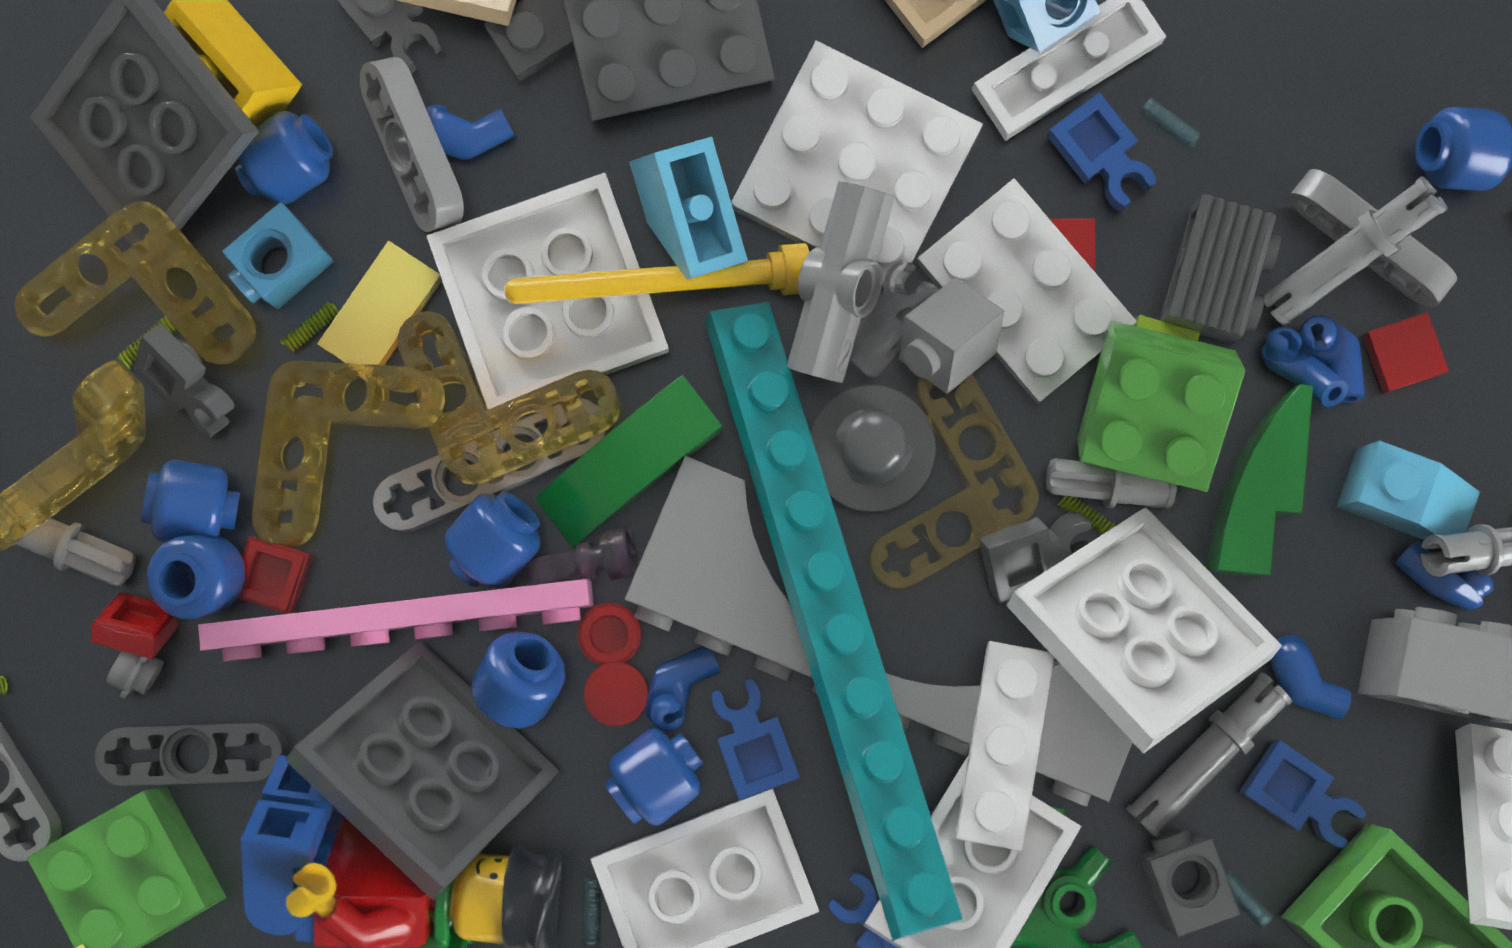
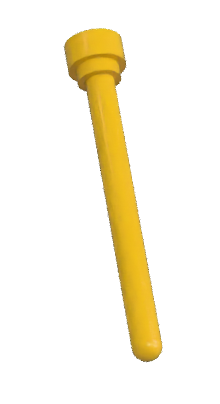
[504,243,809,304]

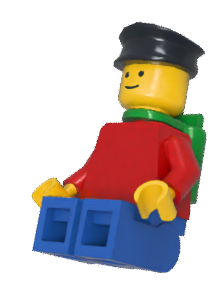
[240,755,562,948]

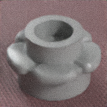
[106,651,164,699]

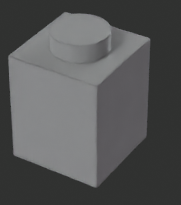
[899,277,1005,394]

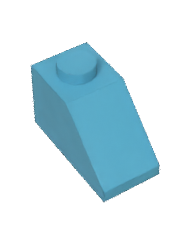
[629,137,748,279]
[1336,440,1480,540]

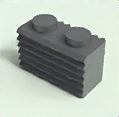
[1159,194,1281,345]

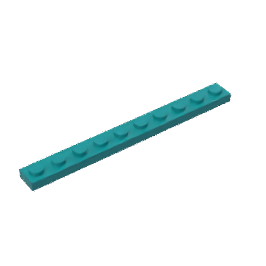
[704,301,963,941]

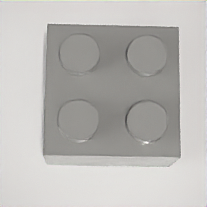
[1357,607,1512,724]

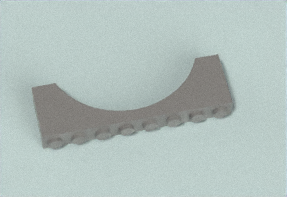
[625,456,1133,807]

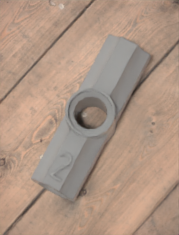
[787,181,895,383]

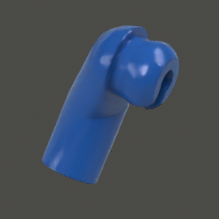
[426,105,515,160]
[1300,315,1365,403]
[1261,327,1348,408]
[1396,541,1493,611]
[1271,634,1351,720]
[645,646,721,731]

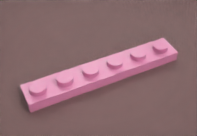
[198,579,595,662]

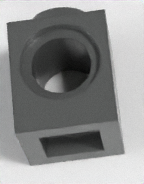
[1138,828,1240,937]

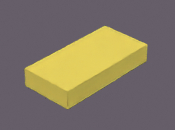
[317,240,442,381]

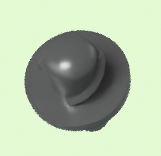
[810,385,936,513]

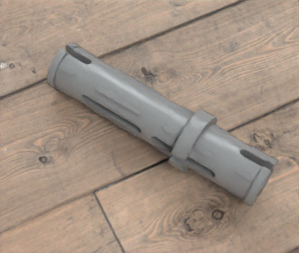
[1262,176,1447,326]
[1126,672,1292,838]

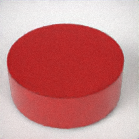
[577,603,642,665]
[584,662,649,726]

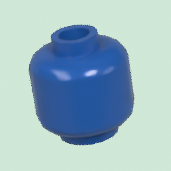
[1415,106,1512,191]
[235,111,333,205]
[141,460,240,542]
[445,492,541,588]
[147,535,246,619]
[472,631,566,728]
[604,728,704,825]

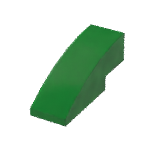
[535,375,723,549]
[1205,384,1313,578]

